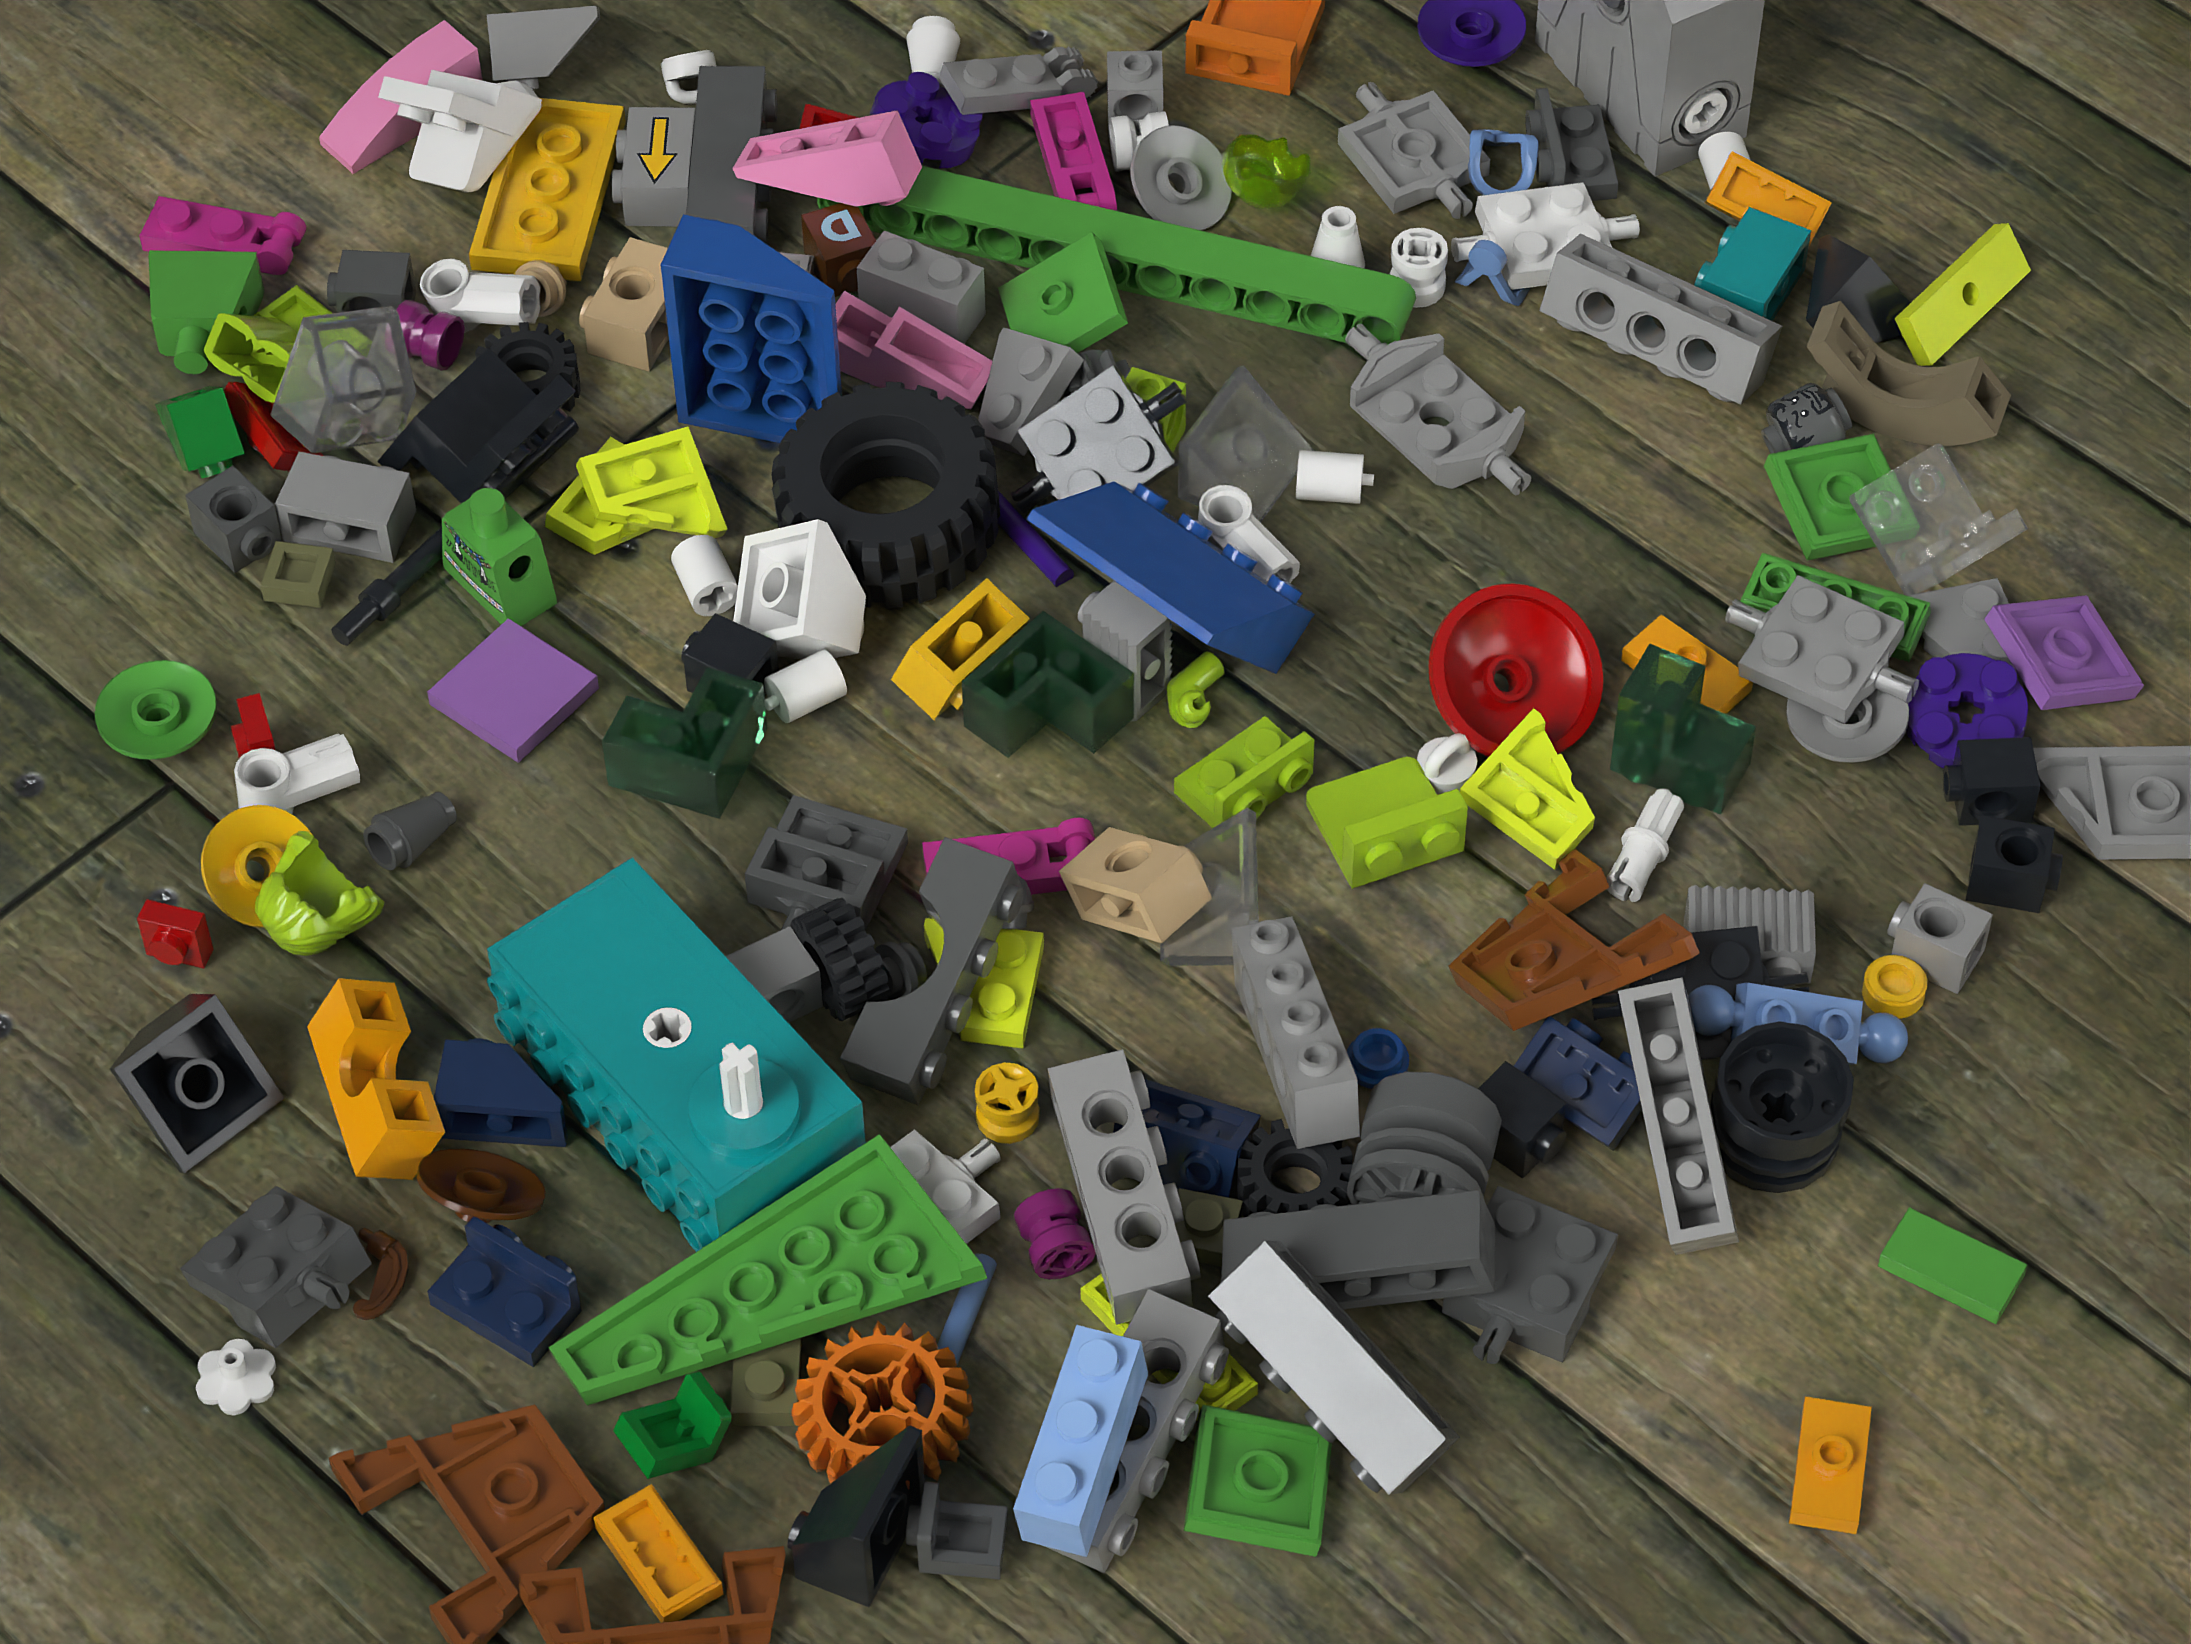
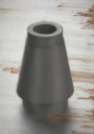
[363,792,457,870]

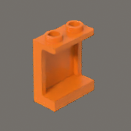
[1185,0,1325,96]

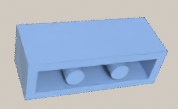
[1013,1325,1148,1557]

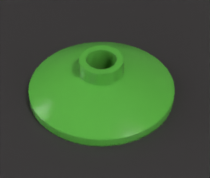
[95,660,217,760]

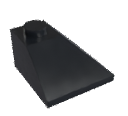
[110,994,284,1173]
[787,1425,926,1607]

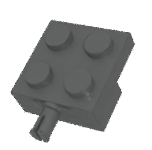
[745,795,908,931]
[180,1186,372,1348]
[1442,1186,1618,1364]

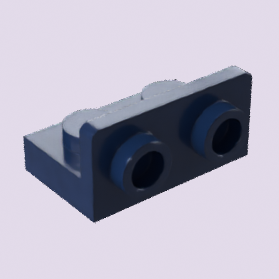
[1514,1016,1642,1151]
[1113,1079,1261,1198]
[427,1217,582,1367]

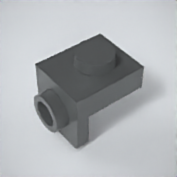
[906,1482,1008,1579]

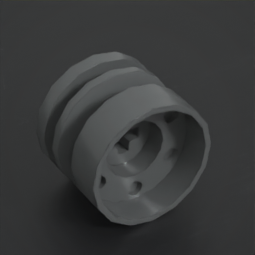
[1346,1072,1502,1205]

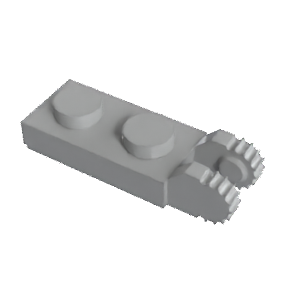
[939,46,1098,115]

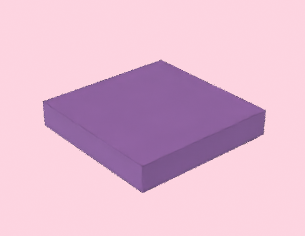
[1984,595,2144,710]
[427,618,599,763]

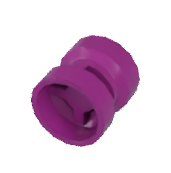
[386,300,465,371]
[1014,1188,1096,1280]

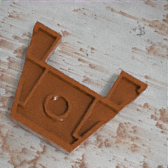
[1448,849,1700,1031]
[329,1404,605,1644]
[519,1546,786,1644]

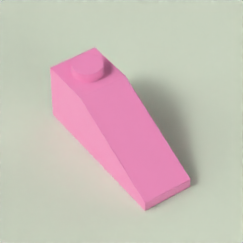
[732,110,922,207]

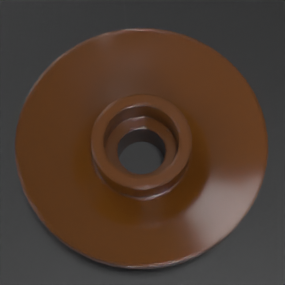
[417,1149,546,1223]

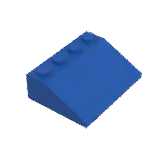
[661,214,842,443]
[1027,481,1315,674]

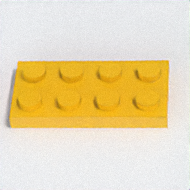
[469,98,626,281]

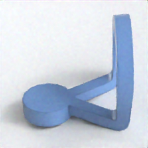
[1468,130,1539,195]
[1455,240,1531,306]

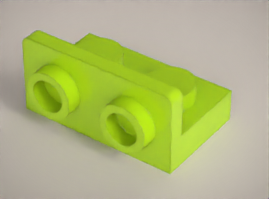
[1174,716,1315,837]

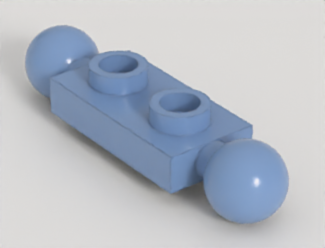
[1688,983,1908,1065]

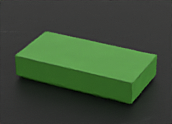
[1878,1207,2028,1324]

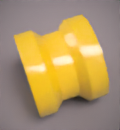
[975,1062,1039,1144]

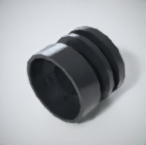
[1710,1021,1854,1193]

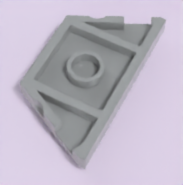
[2033,746,2191,860]

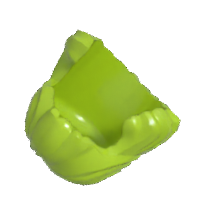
[255,831,385,956]

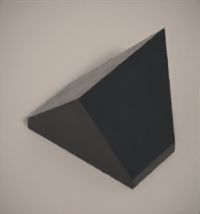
[1806,235,1911,343]

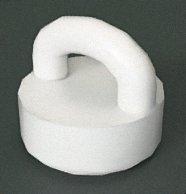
[660,50,717,104]
[1417,733,1478,795]

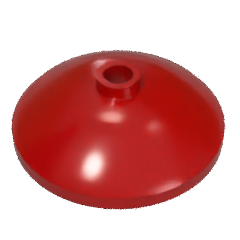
[1428,584,1603,757]

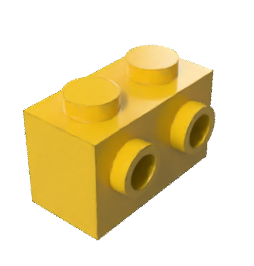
[891,578,1030,720]

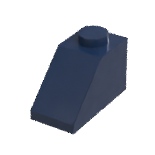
[434,1038,568,1147]

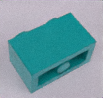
[1694,207,1811,321]

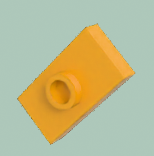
[1704,151,1832,246]
[1621,614,1753,725]
[1789,1396,1872,1534]
[593,1484,724,1623]

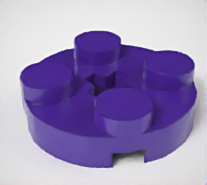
[870,72,983,168]
[1906,653,2028,768]

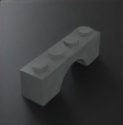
[840,837,1024,1106]

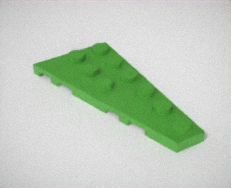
[549,1134,987,1406]

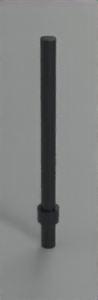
[331,415,579,646]

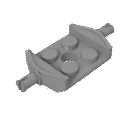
[1345,324,1531,495]

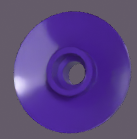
[1417,0,1526,67]

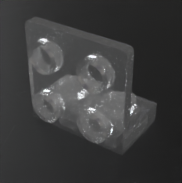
[1849,443,2028,596]

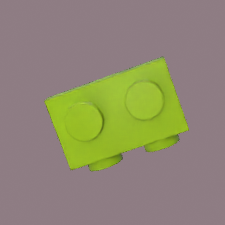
[1306,757,1468,889]

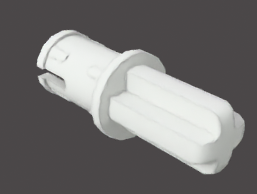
[1606,788,1684,902]

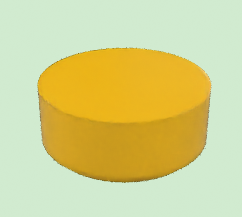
[1862,955,1927,1019]

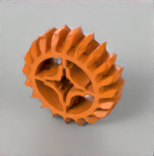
[792,1321,973,1490]

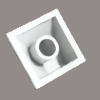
[733,519,866,659]

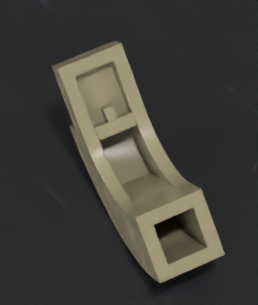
[1807,301,2011,446]

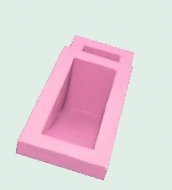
[319,20,482,174]
[835,291,992,409]

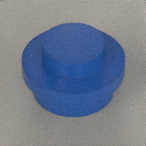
[1347,1028,1409,1089]

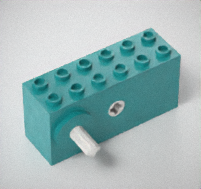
[487,857,866,1252]

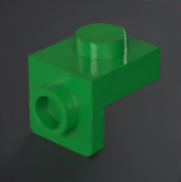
[613,1371,732,1479]

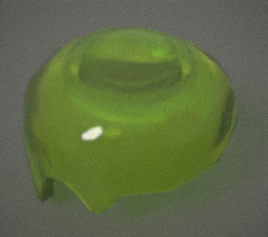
[1221,134,1311,209]

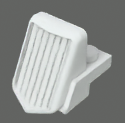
[378,70,542,192]

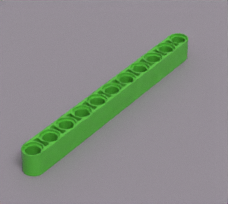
[817,166,1416,344]

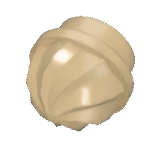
[514,260,567,317]

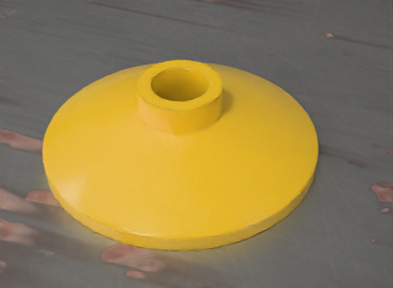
[201,805,313,928]

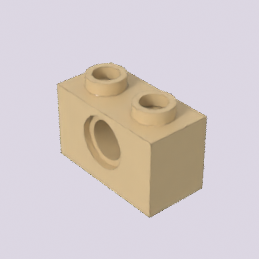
[579,237,669,372]
[1059,827,1212,943]

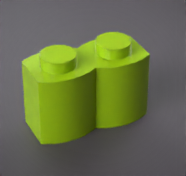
[203,313,341,406]

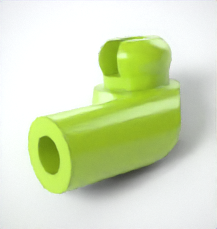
[1166,651,1224,728]

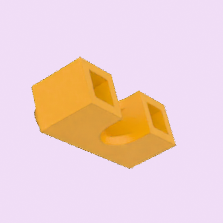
[307,978,445,1180]

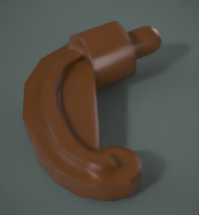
[353,1228,409,1320]

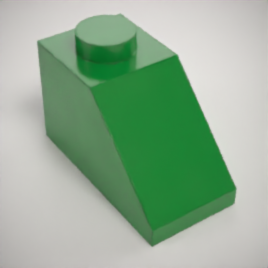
[155,386,245,478]

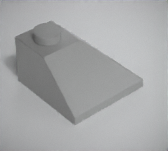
[487,6,600,89]

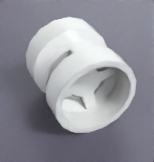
[1109,111,1169,172]
[1390,228,1448,308]

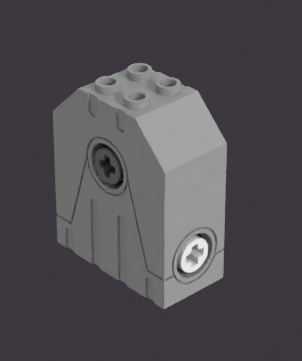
[1535,0,1765,177]

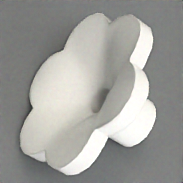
[196,1339,276,1415]

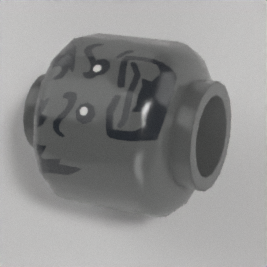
[1761,383,1852,454]

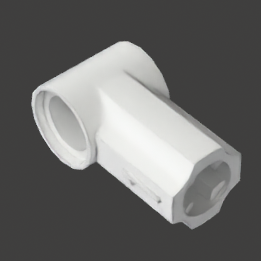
[420,259,541,333]
[1198,485,1300,583]
[234,733,360,814]

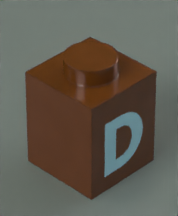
[801,203,876,297]

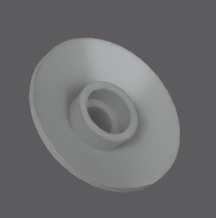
[1131,126,1232,231]
[1786,689,1909,762]

